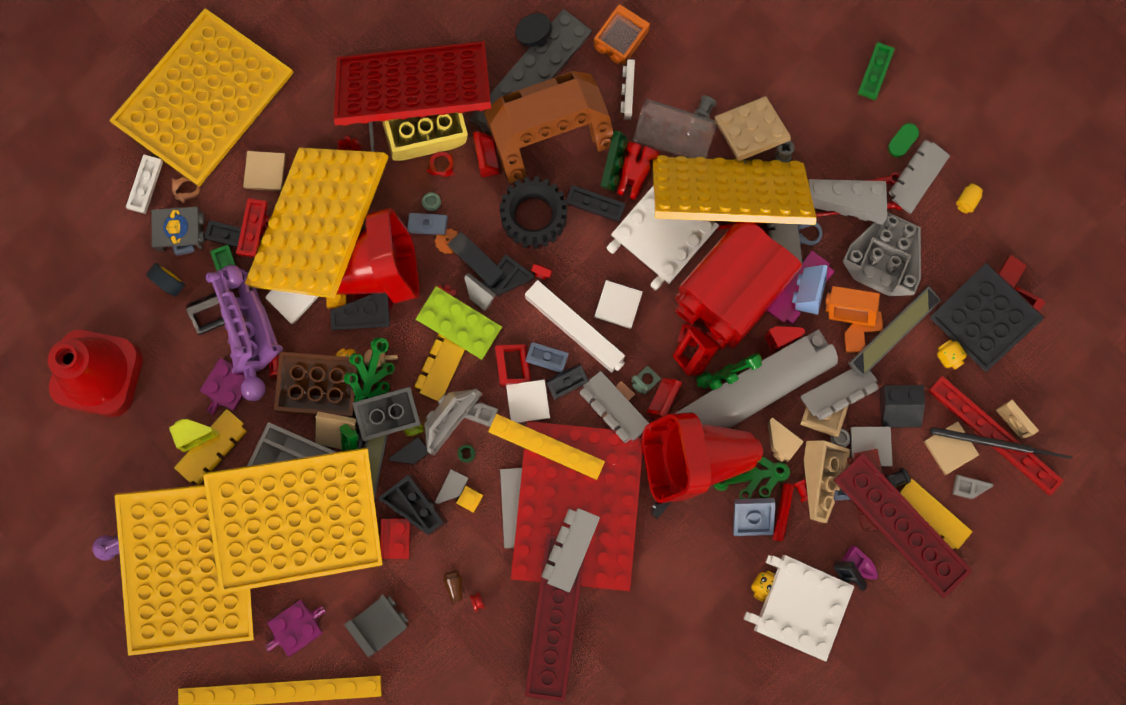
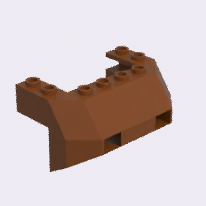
[484,71,613,184]

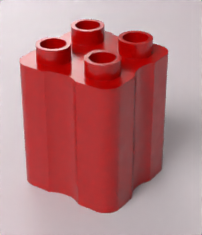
[675,222,802,350]

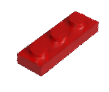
[236,198,268,258]

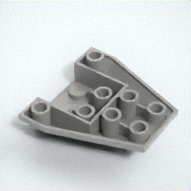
[843,212,921,296]

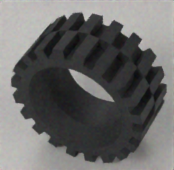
[500,176,567,249]

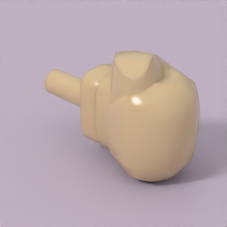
[363,349,398,369]

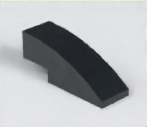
[447,231,504,287]

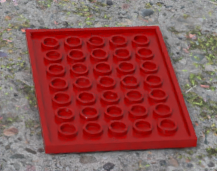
[334,41,491,126]
[511,421,643,591]

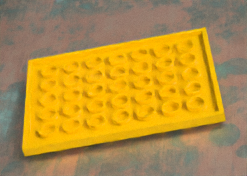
[109,8,294,187]
[245,148,389,299]
[652,155,817,225]
[203,448,382,594]
[115,485,254,656]

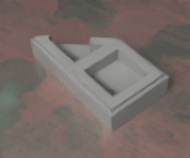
[464,273,496,311]
[464,402,499,427]
[435,470,469,504]
[952,475,993,499]

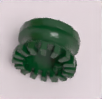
[458,445,476,463]

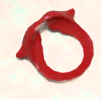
[426,152,455,177]

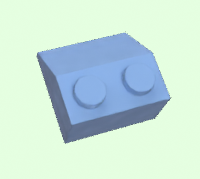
[792,265,828,315]

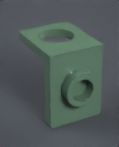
[631,366,661,395]

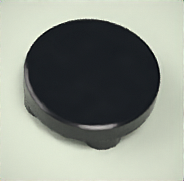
[515,13,553,47]

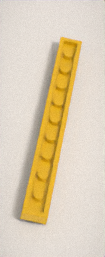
[178,676,382,705]

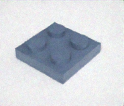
[733,498,775,536]

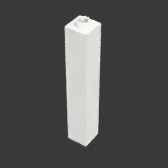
[525,280,625,373]

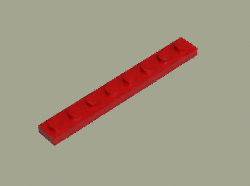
[928,376,1064,496]

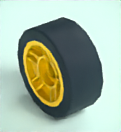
[146,263,185,297]

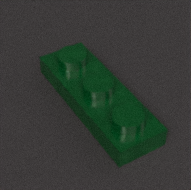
[601,131,628,191]

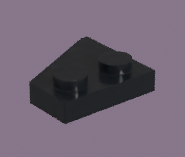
[482,254,535,297]

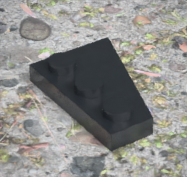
[330,293,390,330]

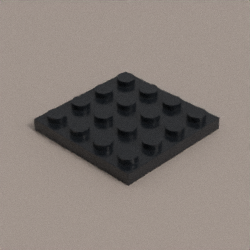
[929,262,1045,372]

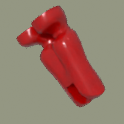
[617,142,660,200]

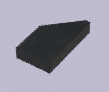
[389,437,430,465]
[833,561,867,591]

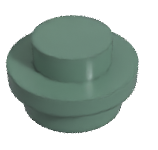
[422,192,441,211]

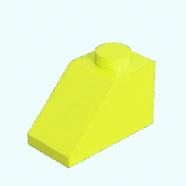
[169,419,219,452]

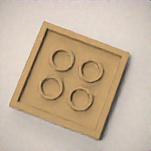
[715,96,791,161]

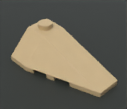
[804,441,850,523]

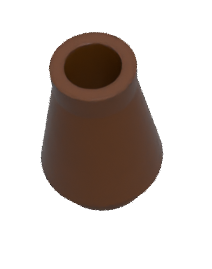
[443,571,462,602]

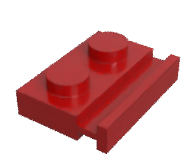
[380,519,411,559]

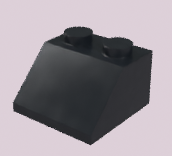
[879,385,925,428]

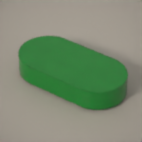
[888,123,919,158]

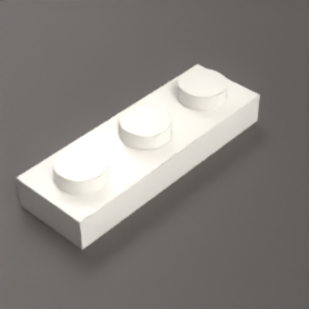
[620,59,635,120]
[126,155,163,214]

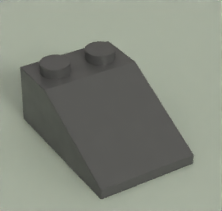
[352,387,421,441]

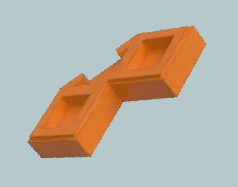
[843,312,883,353]

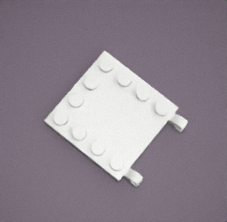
[606,187,719,291]
[744,555,854,661]

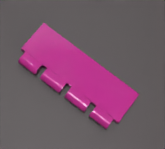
[767,251,834,324]

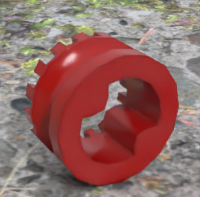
[469,592,485,612]

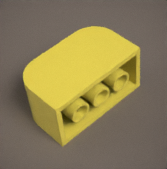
[383,112,468,161]

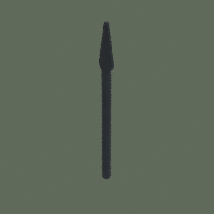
[930,427,1073,459]

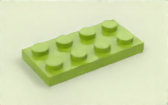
[416,287,502,360]

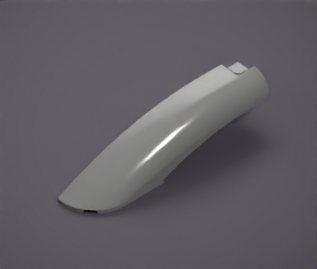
[675,329,838,428]

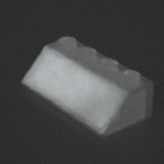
[633,99,718,158]

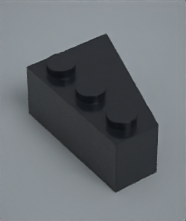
[377,474,448,535]

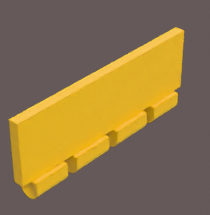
[414,334,465,402]
[174,409,247,485]
[900,479,973,549]

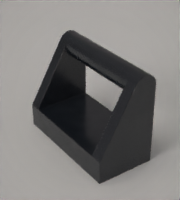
[186,292,225,335]

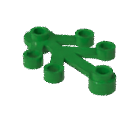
[344,337,395,402]
[696,353,762,390]
[714,456,790,499]

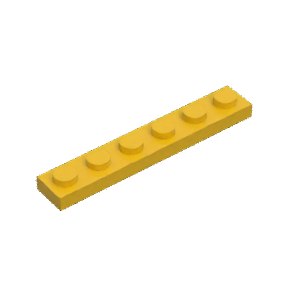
[488,414,605,480]

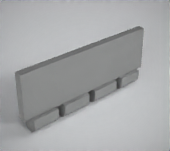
[889,140,950,214]
[767,223,803,265]
[800,369,879,421]
[580,371,649,443]
[500,468,522,548]
[541,508,600,593]

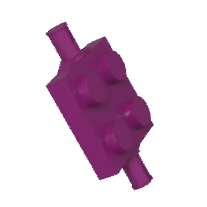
[200,358,245,415]
[265,600,326,657]

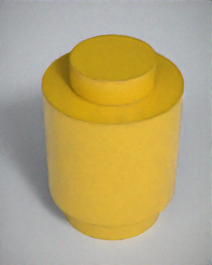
[956,184,983,213]

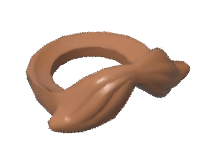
[172,177,200,203]

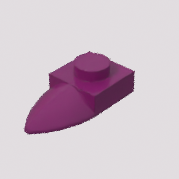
[841,546,878,579]

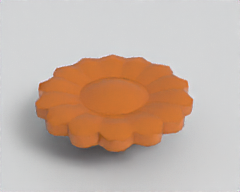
[435,228,457,254]

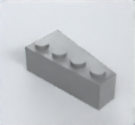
[808,179,887,225]

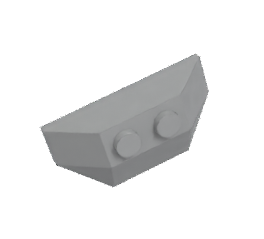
[425,389,482,455]

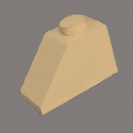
[767,417,804,462]

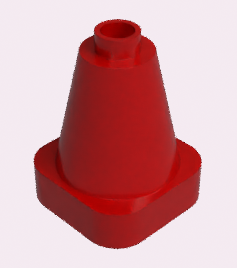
[336,208,420,303]
[48,330,143,417]
[642,412,763,503]

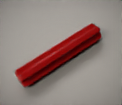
[773,483,794,542]

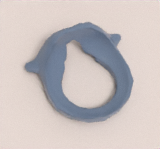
[798,222,823,246]

